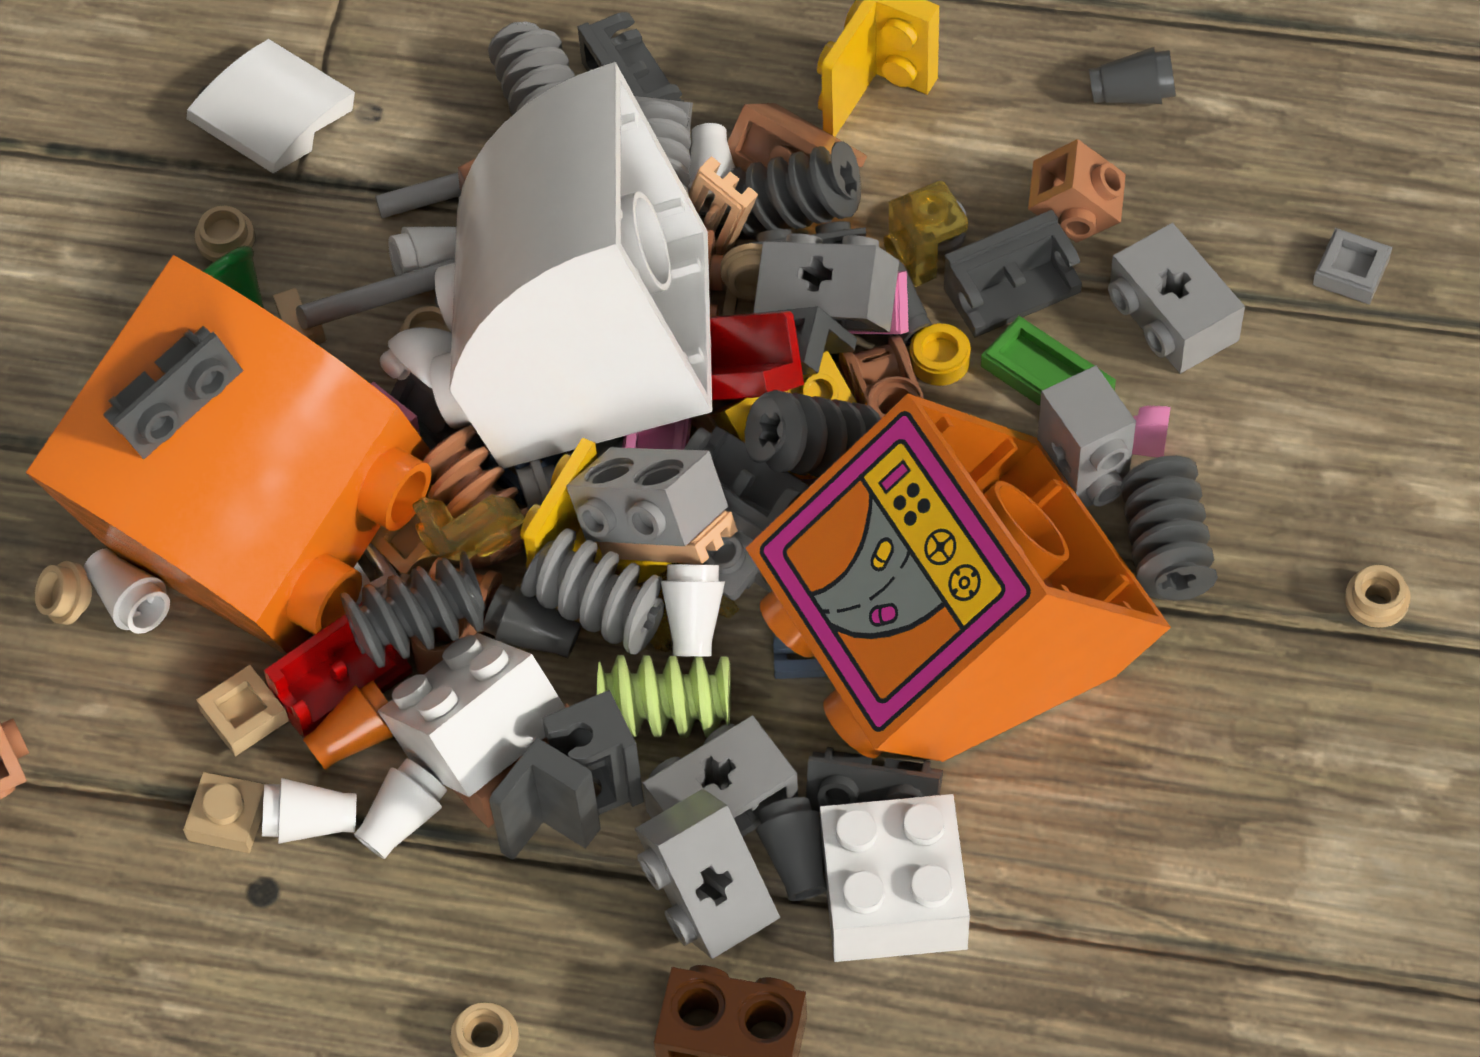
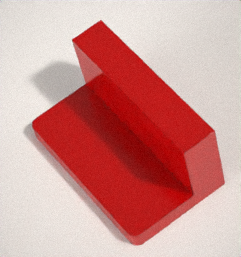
[710,311,804,400]

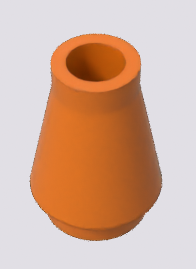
[303,680,394,770]

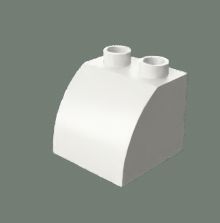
[430,62,712,469]

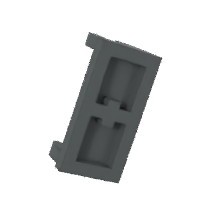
[577,12,684,101]
[944,210,1082,338]
[684,426,810,540]
[542,690,644,815]

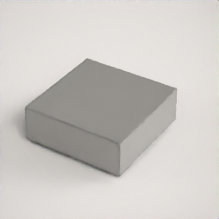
[1313,228,1393,305]

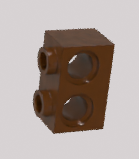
[654,965,807,1057]

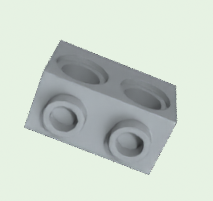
[566,447,728,546]

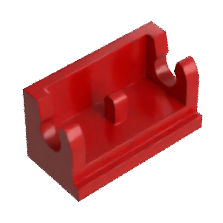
[264,602,412,738]

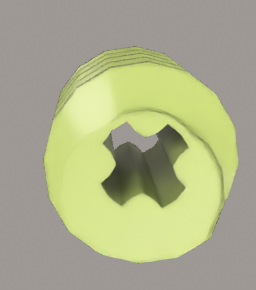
[597,655,731,738]

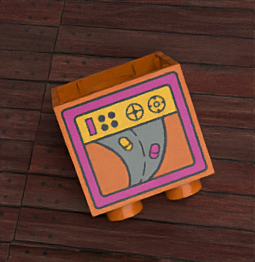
[745,393,1171,762]

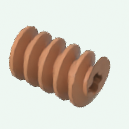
[423,425,530,569]

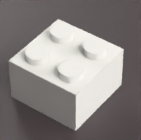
[378,633,566,797]
[820,794,970,962]

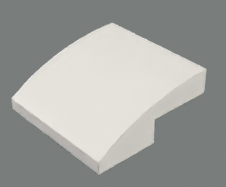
[186,39,355,173]

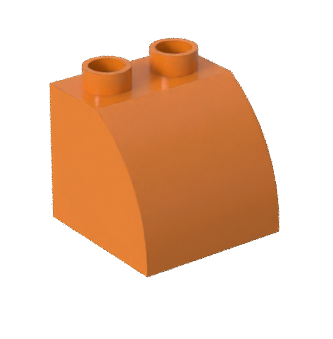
[26,255,431,655]

